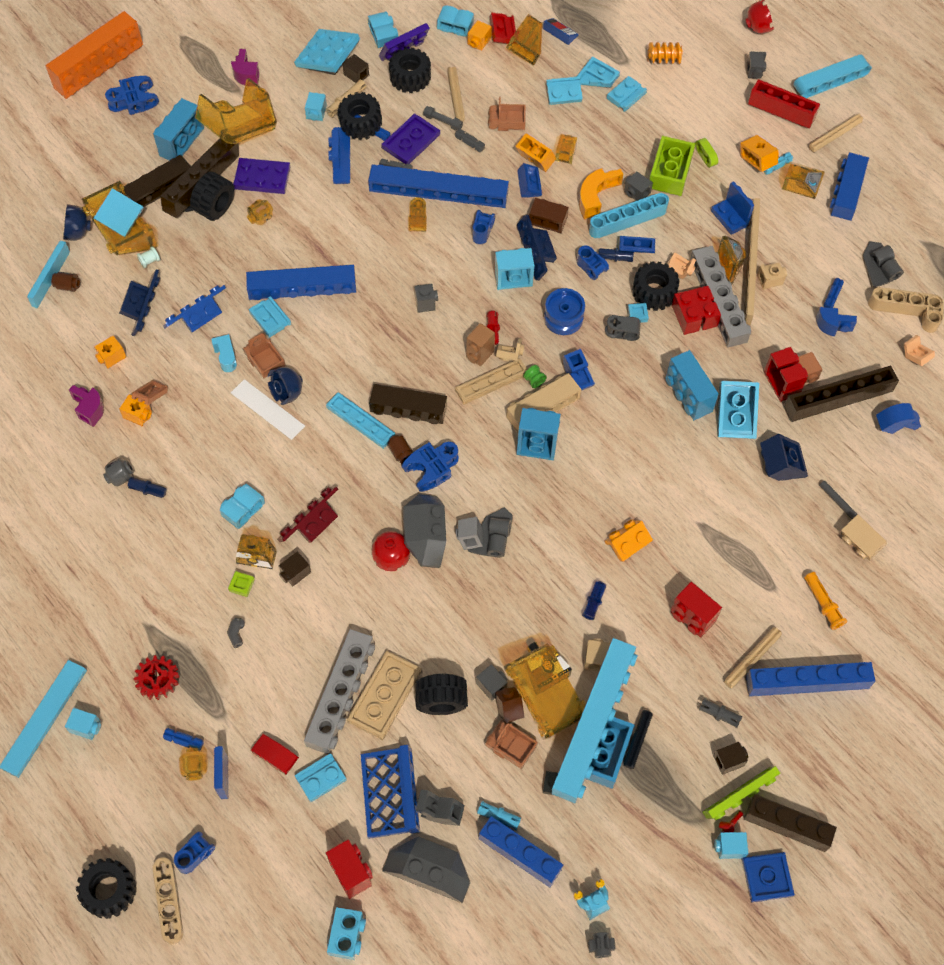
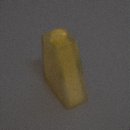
[507,14,542,66]

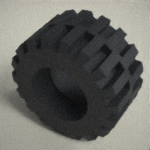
[389,47,431,93]
[338,92,382,140]
[190,171,235,221]
[632,261,680,311]
[415,674,468,715]
[76,858,136,919]

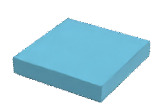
[94,188,144,238]

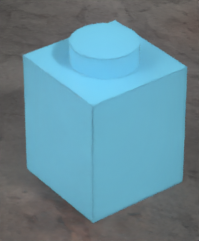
[305,92,327,121]
[65,708,101,740]
[714,832,748,859]

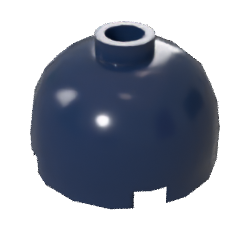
[63,204,91,241]
[268,366,303,405]

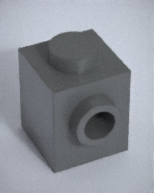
[624,171,653,201]
[415,284,438,313]
[476,664,508,701]

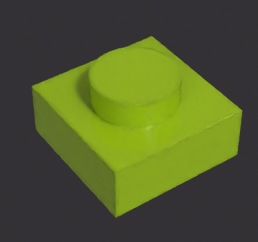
[228,571,255,597]

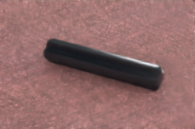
[624,710,653,769]

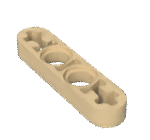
[153,858,183,944]

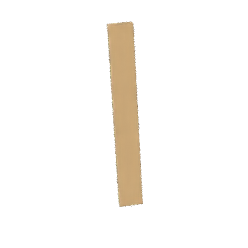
[744,198,760,325]

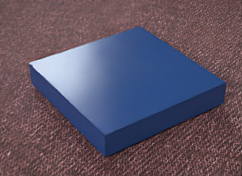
[214,746,229,799]
[742,852,795,903]

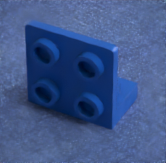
[711,181,754,235]

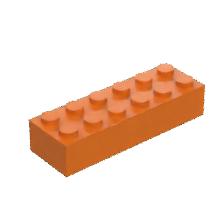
[45,11,143,99]

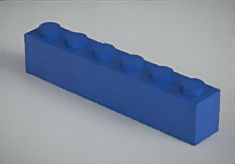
[246,265,356,300]
[746,662,876,697]

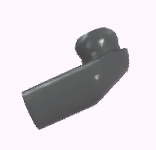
[227,618,245,648]

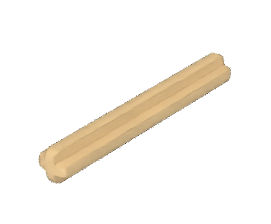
[448,67,465,121]
[809,113,863,152]
[724,627,782,688]

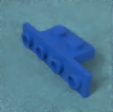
[328,127,350,184]
[163,285,226,333]

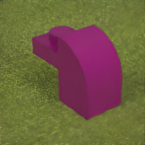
[231,49,260,86]
[69,385,104,427]

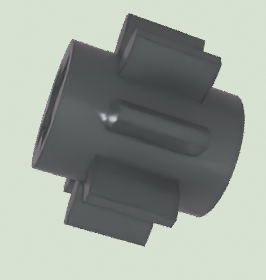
[588,932,616,958]

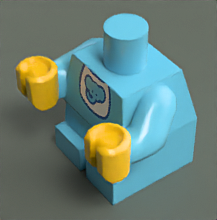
[573,879,610,920]

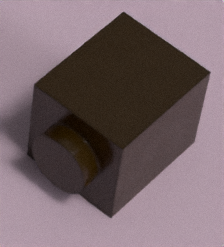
[343,54,369,83]
[279,551,311,587]
[713,742,748,775]

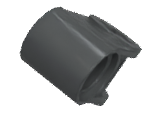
[605,315,641,341]

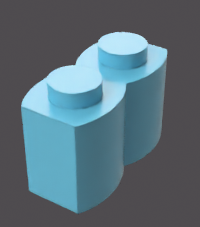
[437,6,474,37]
[368,11,398,48]
[220,483,265,529]

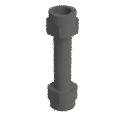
[423,106,463,130]

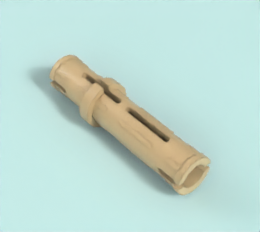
[326,79,367,118]

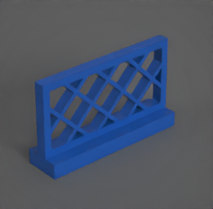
[361,745,420,839]

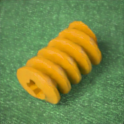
[648,42,682,64]

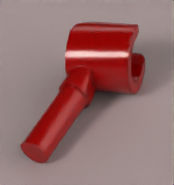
[719,811,743,833]

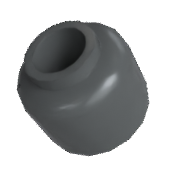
[103,458,134,487]

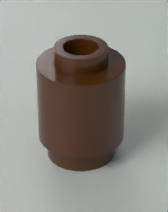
[51,272,80,292]
[387,435,413,464]

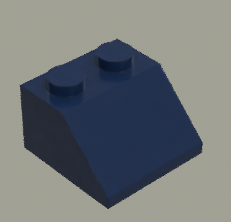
[760,434,808,481]

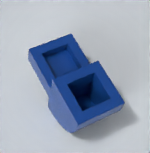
[816,307,857,336]
[563,349,595,391]

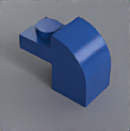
[876,403,921,434]

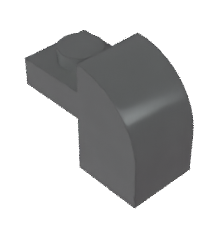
[416,790,465,826]

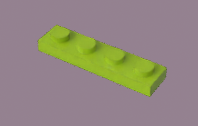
[702,766,781,820]

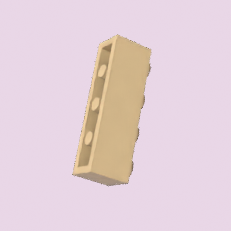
[506,373,582,432]

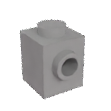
[456,517,483,550]

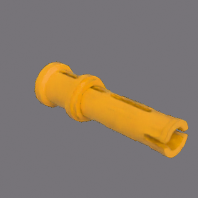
[804,572,847,630]

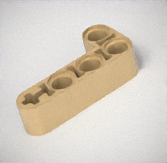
[868,287,943,333]

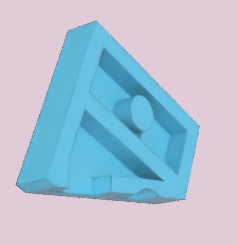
[577,56,620,88]

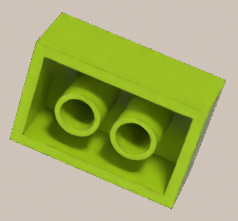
[650,136,696,196]

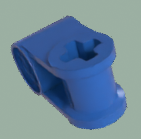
[472,210,496,244]
[576,245,609,280]
[174,831,216,874]

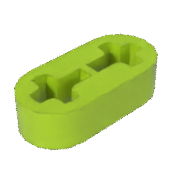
[695,138,718,167]

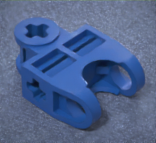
[105,75,159,115]
[402,442,459,492]

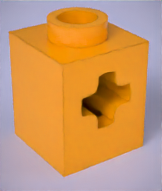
[468,20,492,51]
[94,336,126,369]
[119,394,152,426]

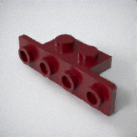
[277,486,338,543]

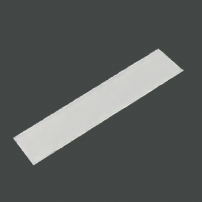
[231,379,305,440]

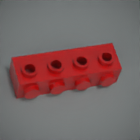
[748,79,820,129]

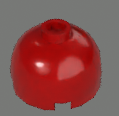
[745,0,774,34]
[371,531,410,571]

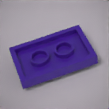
[379,23,430,61]
[381,113,440,165]
[233,158,291,194]

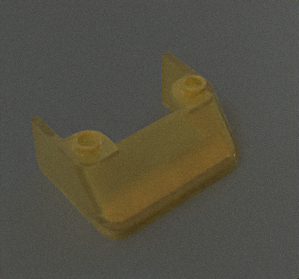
[195,78,277,144]

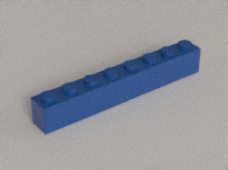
[368,164,509,208]

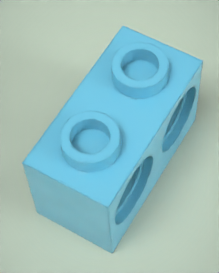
[327,907,366,960]

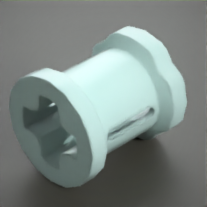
[137,246,160,268]

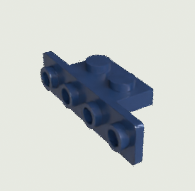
[517,214,557,281]
[119,269,160,336]

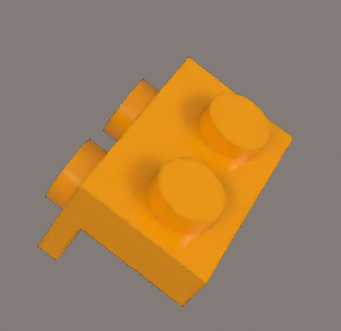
[604,519,653,562]

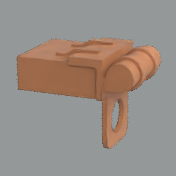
[488,96,526,131]
[242,333,285,379]
[485,720,538,770]

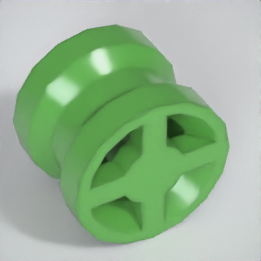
[523,365,547,388]

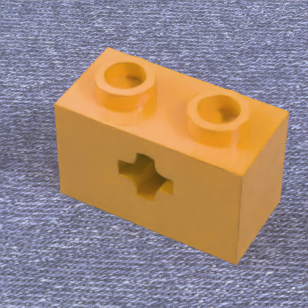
[515,133,556,172]
[740,135,779,172]

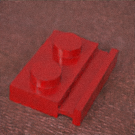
[490,12,517,45]

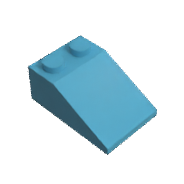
[718,381,759,439]

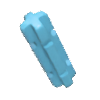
[763,152,793,175]

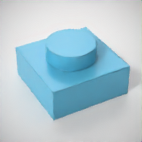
[628,303,649,323]

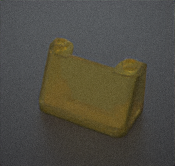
[82,181,158,256]
[504,643,586,740]

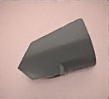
[863,241,904,287]
[468,507,513,558]

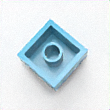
[495,248,534,290]

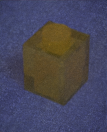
[555,134,577,164]

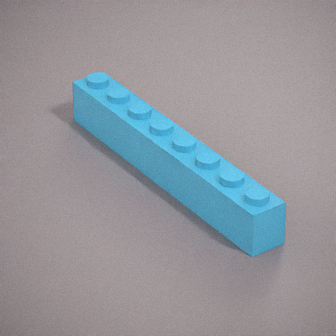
[552,638,638,804]

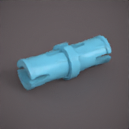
[477,801,522,830]

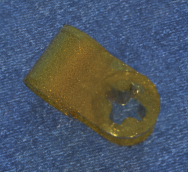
[409,197,427,232]

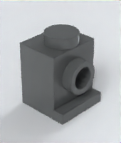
[747,51,766,79]

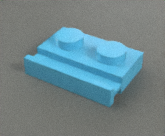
[546,76,583,105]
[607,76,647,112]
[249,296,291,338]
[295,753,347,803]

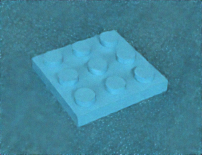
[294,29,360,73]

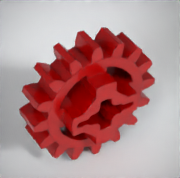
[133,655,180,700]

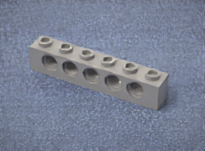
[690,246,751,348]
[304,629,376,755]

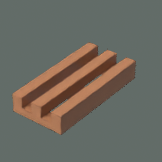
[132,380,168,405]

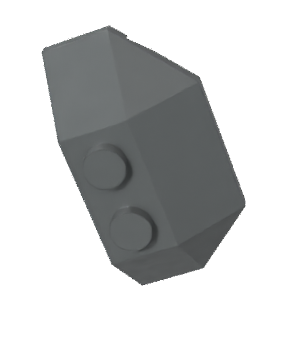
[403,494,446,568]
[382,836,470,904]

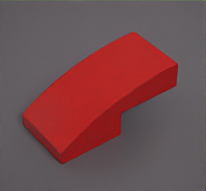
[251,734,298,775]

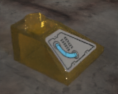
[782,162,825,199]
[718,236,746,285]

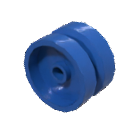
[544,288,585,336]

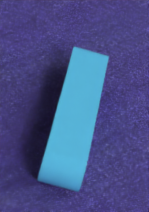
[793,54,872,98]
[589,193,669,238]

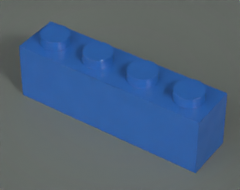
[830,152,869,221]
[479,816,563,888]

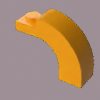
[579,168,623,220]

